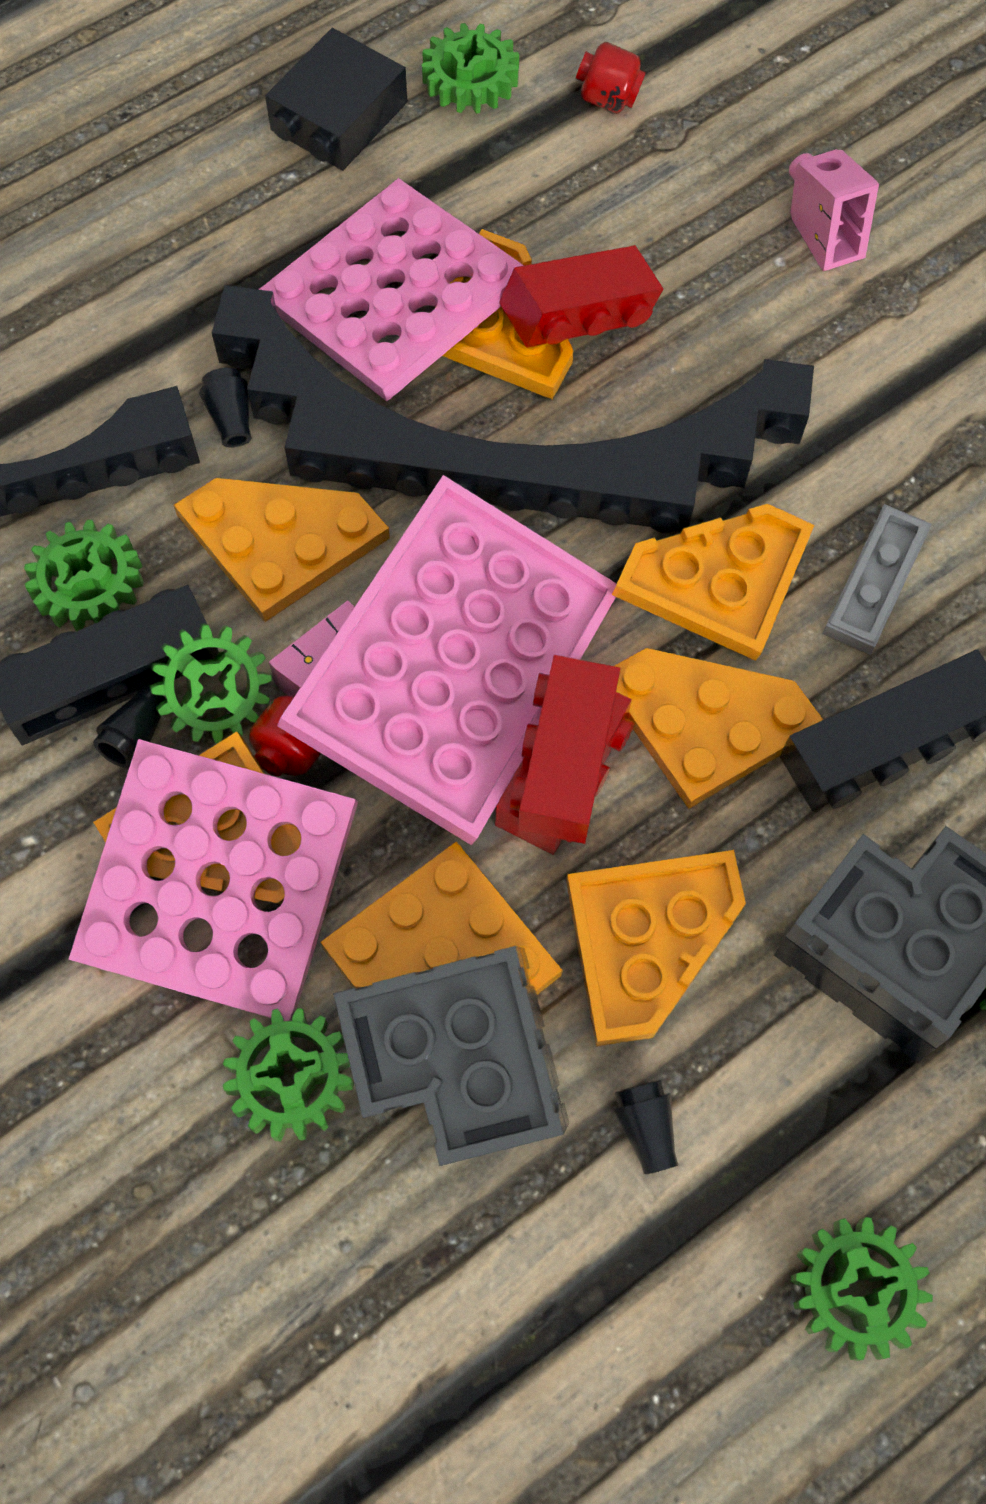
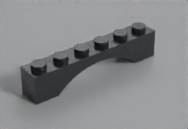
[0,386,200,517]

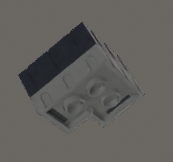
[774,826,986,1063]
[333,946,569,1166]

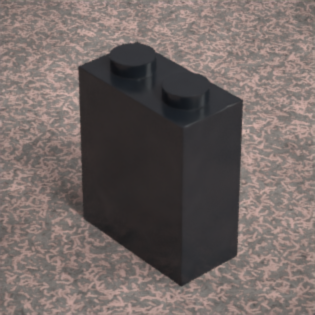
[265,27,408,171]

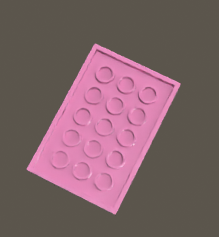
[277,475,617,845]

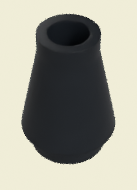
[199,368,252,448]
[93,686,166,768]
[613,1080,679,1174]

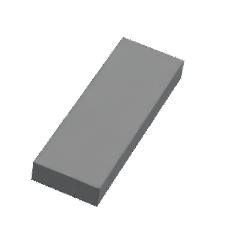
[822,504,932,655]

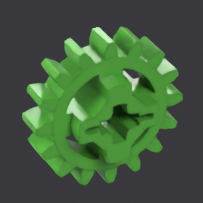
[422,23,519,114]
[24,519,144,631]
[150,623,272,743]
[223,1008,354,1142]
[791,1217,933,1361]

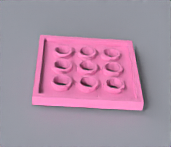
[259,178,524,402]
[68,739,358,1021]

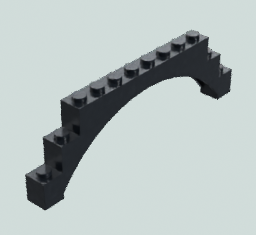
[212,285,814,533]

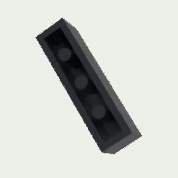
[0,584,219,746]
[780,649,986,811]

